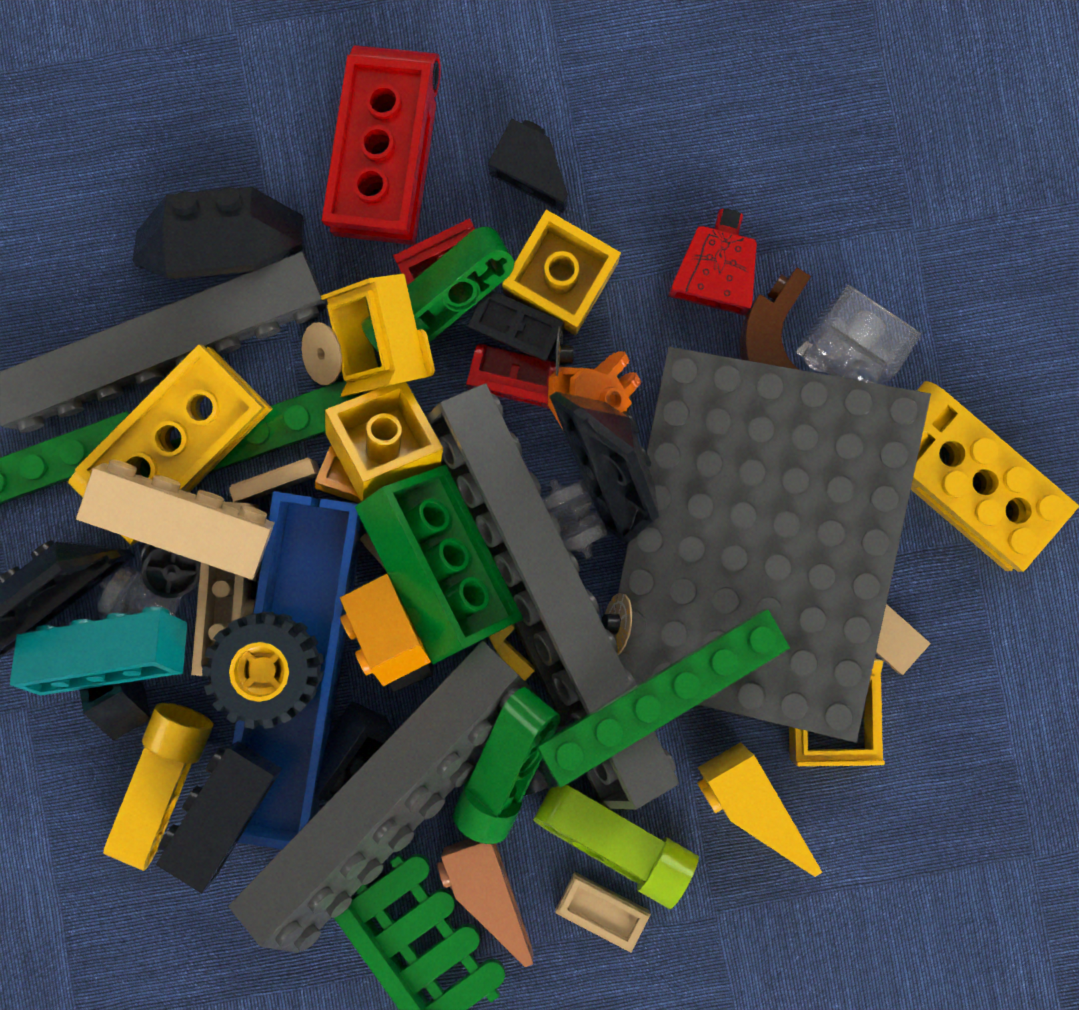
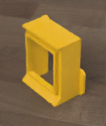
[321,274,435,397]
[789,658,885,766]

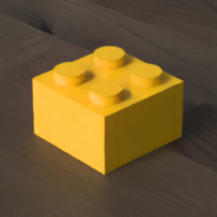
[502,209,621,335]
[325,382,443,502]

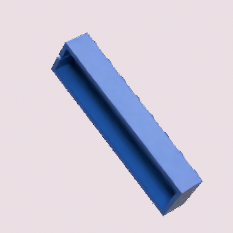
[232,491,363,849]

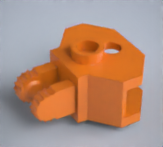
[548,351,641,431]

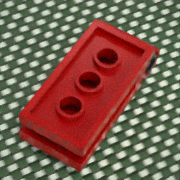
[321,45,441,245]

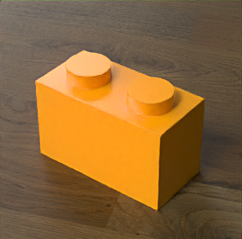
[340,574,431,686]

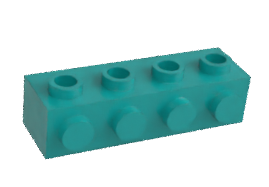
[10,607,187,696]

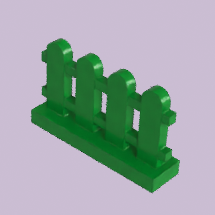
[334,853,505,1010]

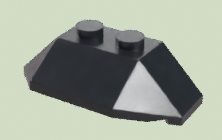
[132,187,304,279]
[549,391,659,544]
[0,540,135,659]

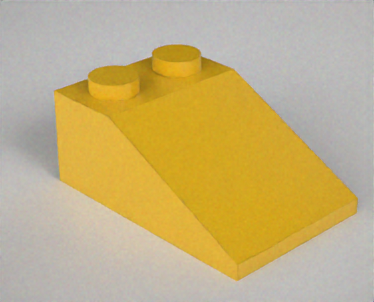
[696,742,823,877]

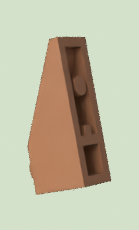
[437,838,533,967]

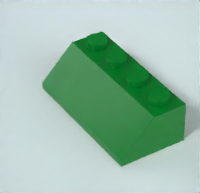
[355,465,523,665]

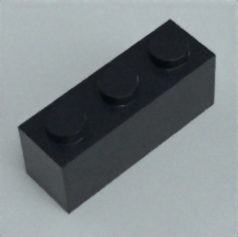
[156,741,282,894]

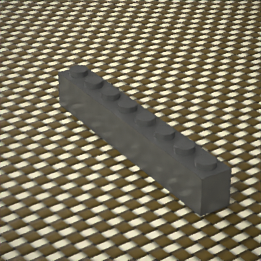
[0,252,327,433]

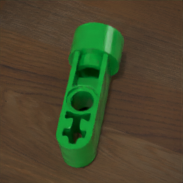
[361,227,514,352]
[453,687,561,844]

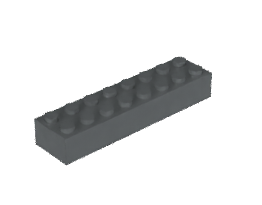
[228,641,540,953]

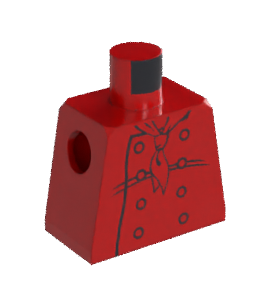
[668,209,757,316]

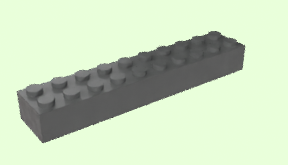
[426,383,680,810]

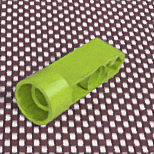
[533,785,699,910]

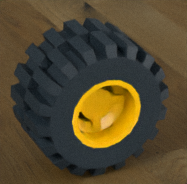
[202,612,324,729]

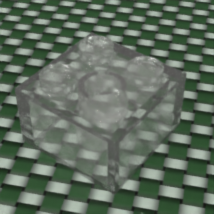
[796,284,922,385]

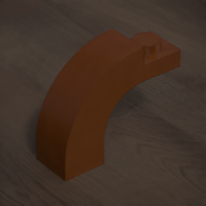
[740,267,811,370]

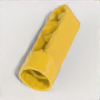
[103,703,213,871]

